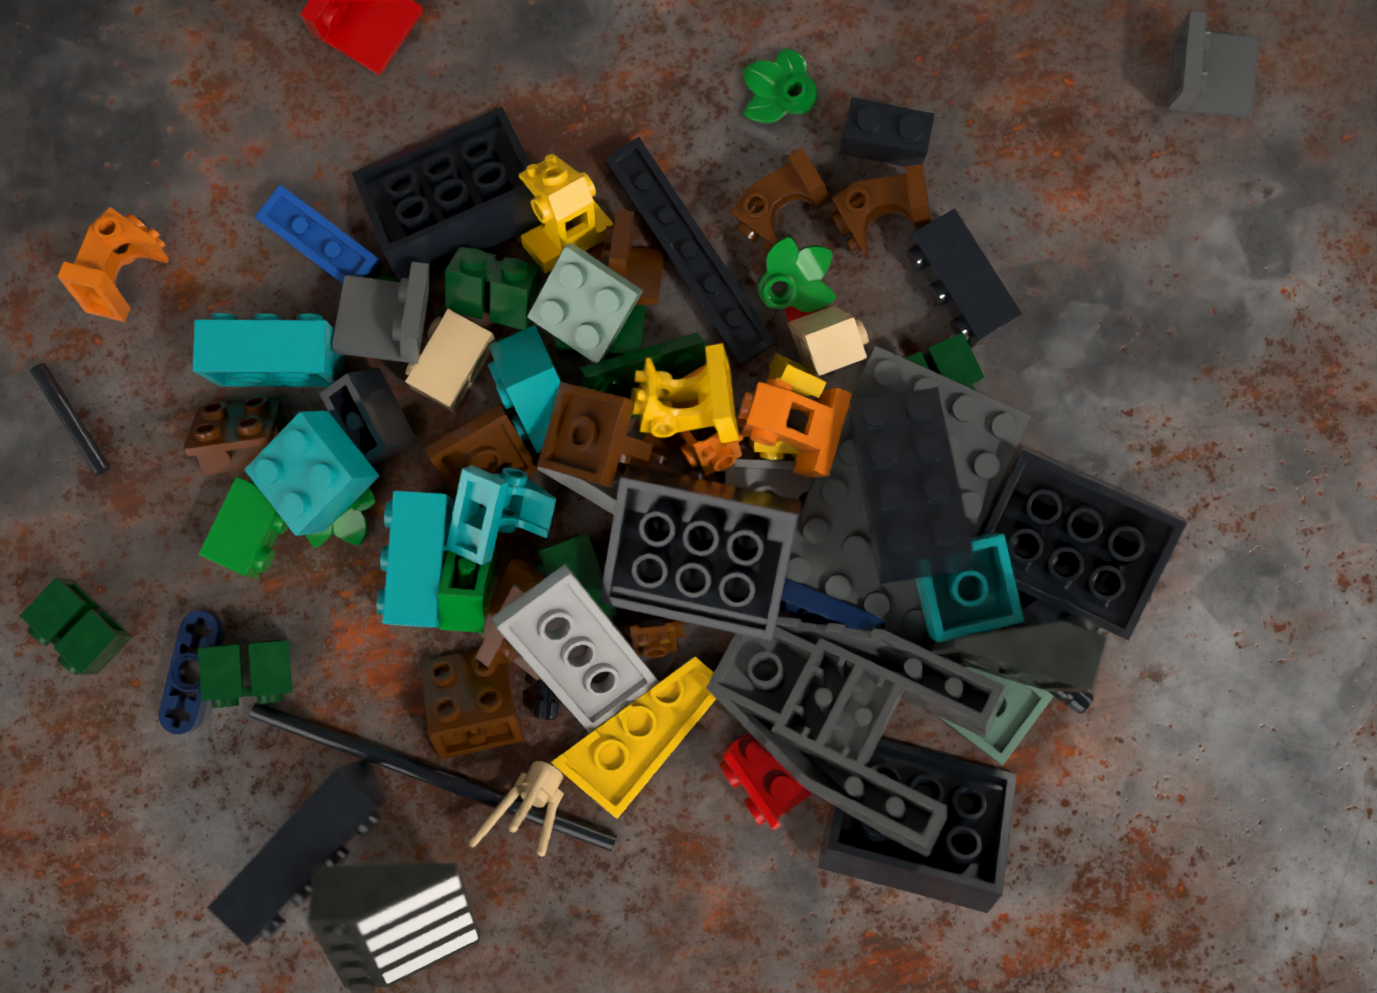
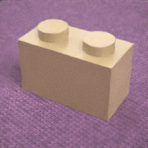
[787,305,869,376]
[405,309,497,413]

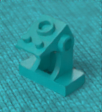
[445,465,557,565]

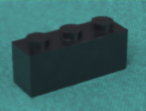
[906,208,1023,349]

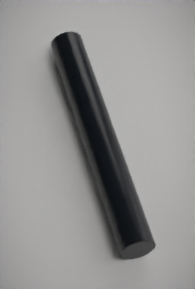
[30,363,110,476]

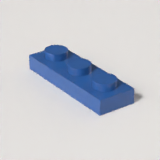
[254,185,381,285]

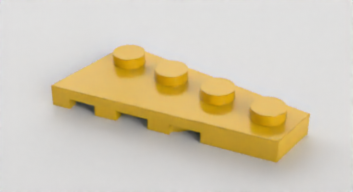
[551,657,716,819]

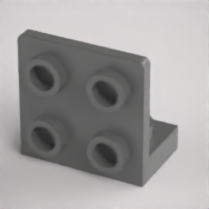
[1168,11,1259,119]
[332,262,429,364]

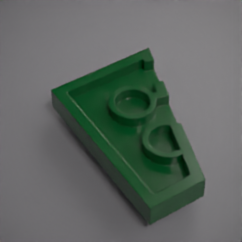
[580,332,705,420]

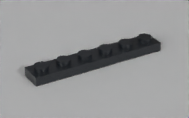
[604,137,776,367]

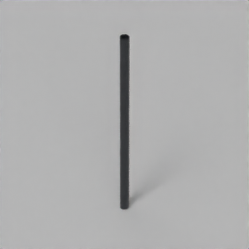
[250,702,617,851]

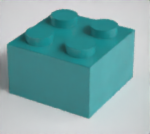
[244,411,379,536]
[915,533,1024,642]

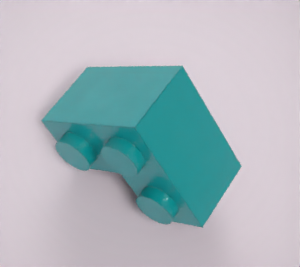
[488,325,561,453]

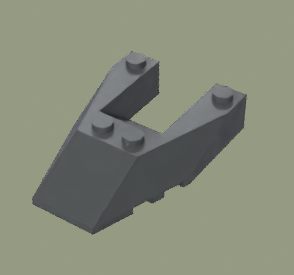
[706,617,1005,857]

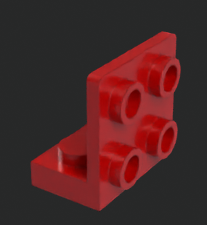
[300,0,423,75]
[719,731,813,830]

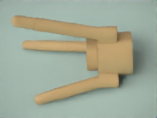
[468,761,564,856]

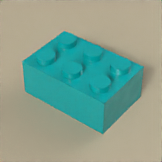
[193,313,345,388]
[377,491,455,629]

